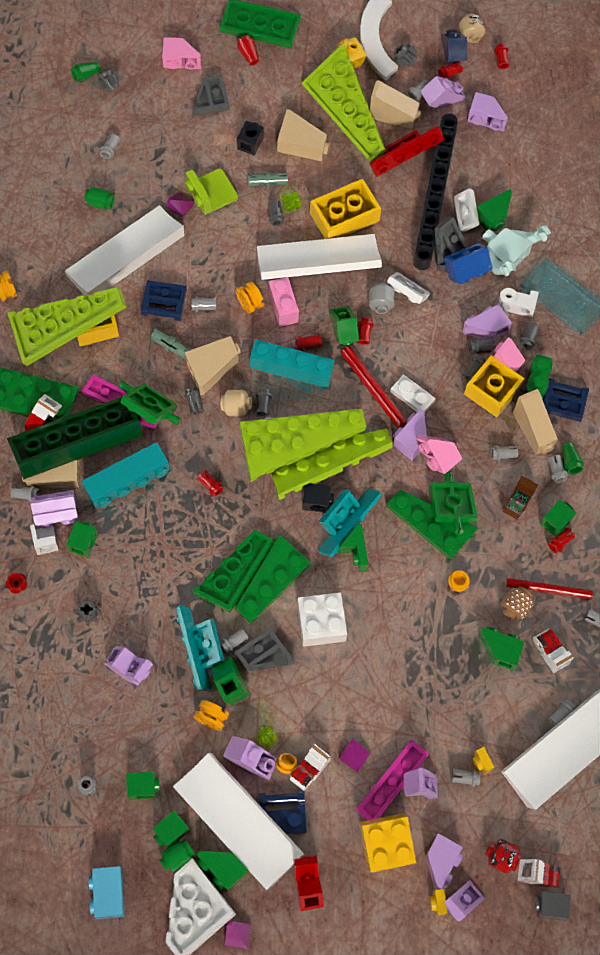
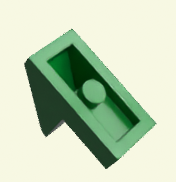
[339,524,369,572]

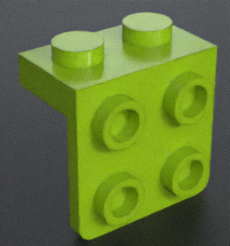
[184,169,238,215]

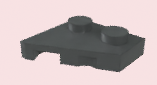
[193,74,229,116]
[435,216,468,272]
[234,628,295,672]

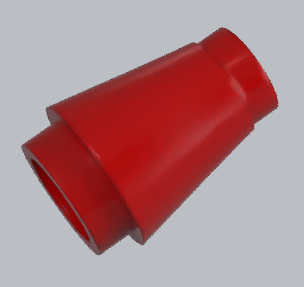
[237,36,260,66]

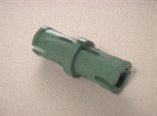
[248,172,288,188]
[150,329,191,360]

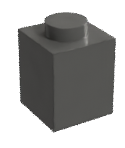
[534,891,571,921]

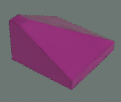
[167,192,195,217]
[339,738,370,772]
[224,921,251,949]

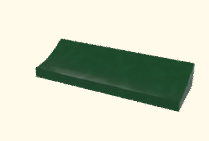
[7,396,143,480]

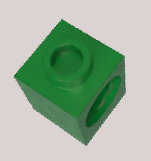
[540,500,576,537]
[66,522,98,558]
[126,771,160,800]
[153,811,190,848]

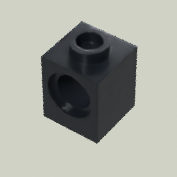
[237,120,264,156]
[303,483,334,513]

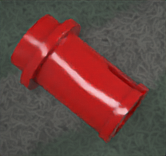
[494,44,510,70]
[438,61,463,79]
[357,318,374,345]
[295,334,322,352]
[197,470,224,496]
[548,528,575,553]

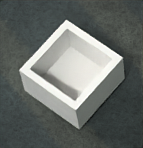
[297,592,347,647]

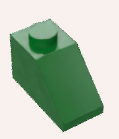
[477,189,512,231]
[329,306,359,345]

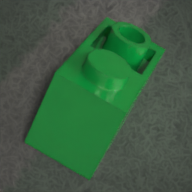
[479,627,525,671]
[212,656,251,706]
[196,851,249,892]

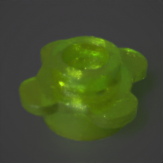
[280,192,302,212]
[257,725,277,750]

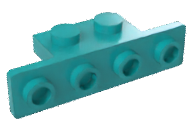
[318,488,382,557]
[176,605,225,691]

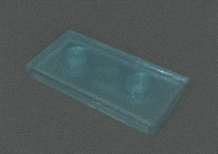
[520,258,600,336]

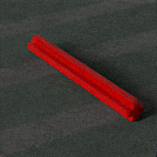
[341,346,407,428]

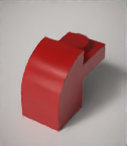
[293,855,324,911]

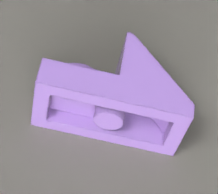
[404,768,438,799]
[444,880,485,921]

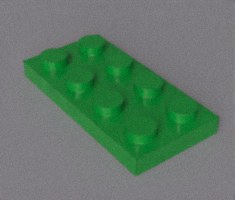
[220,0,301,49]
[0,367,79,422]

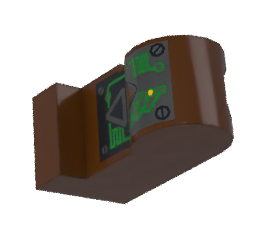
[503,476,538,520]

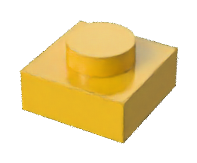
[473,747,494,775]
[430,889,448,916]

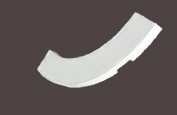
[360,0,398,81]

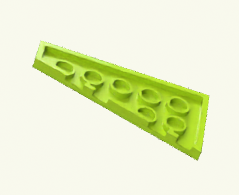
[301,43,386,163]
[8,287,127,366]
[239,408,366,482]
[271,429,393,500]

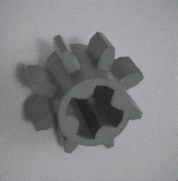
[394,43,417,67]
[96,68,121,92]
[73,597,102,626]

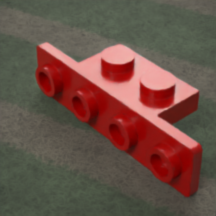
[370,126,444,177]

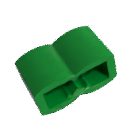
[524,354,553,400]

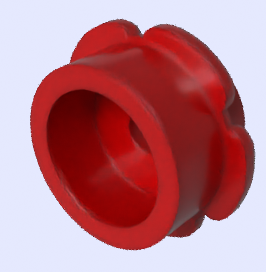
[6,573,27,594]

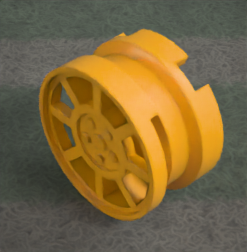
[0,270,17,302]
[236,281,264,314]
[193,700,229,731]

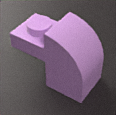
[104,645,153,686]

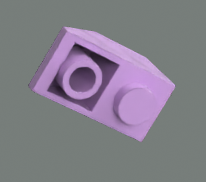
[421,76,466,109]
[467,92,508,131]
[462,304,512,339]
[393,409,427,461]
[223,736,277,780]
[425,833,463,890]

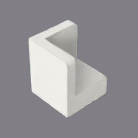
[30,524,59,555]

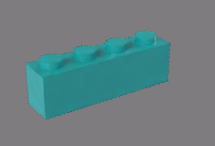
[250,339,335,388]
[82,442,170,509]

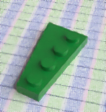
[386,489,479,560]
[192,530,274,613]
[235,534,311,624]

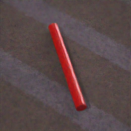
[506,578,593,599]

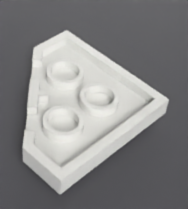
[166,858,236,955]

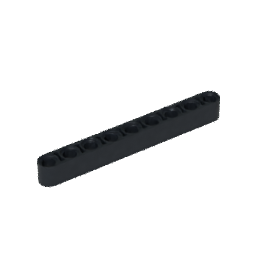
[413,114,458,270]

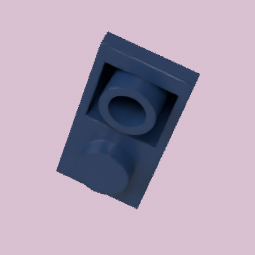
[441,29,467,62]

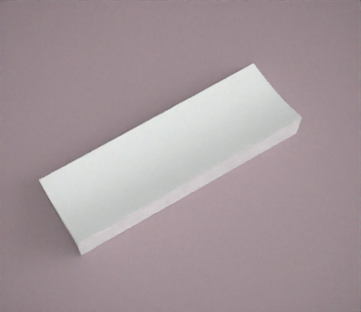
[65,205,184,296]
[257,234,382,280]
[501,689,600,810]
[173,753,304,890]

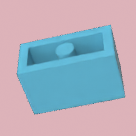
[88,866,125,920]

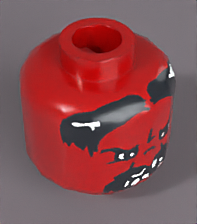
[486,839,522,874]

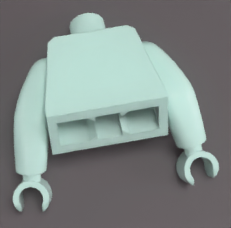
[482,225,551,277]

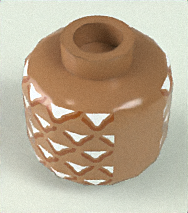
[501,586,534,620]

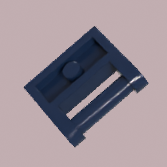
[141,280,187,321]
[543,378,589,422]
[259,791,307,834]

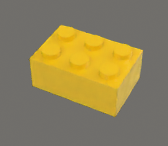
[310,178,381,239]

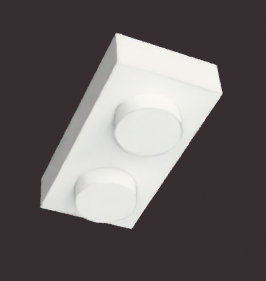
[454,188,479,233]
[387,272,430,304]
[390,374,436,413]

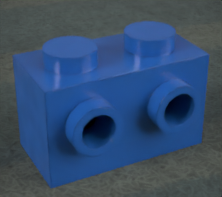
[444,243,493,284]

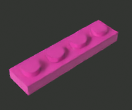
[82,375,160,430]
[355,740,429,821]

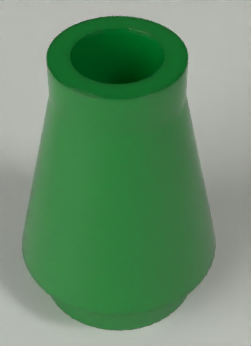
[71,61,100,83]
[562,443,585,475]

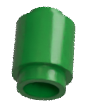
[84,187,115,210]
[159,839,195,873]

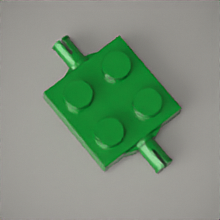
[118,381,181,426]
[429,470,478,534]

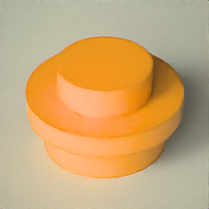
[448,570,470,592]
[275,753,298,774]

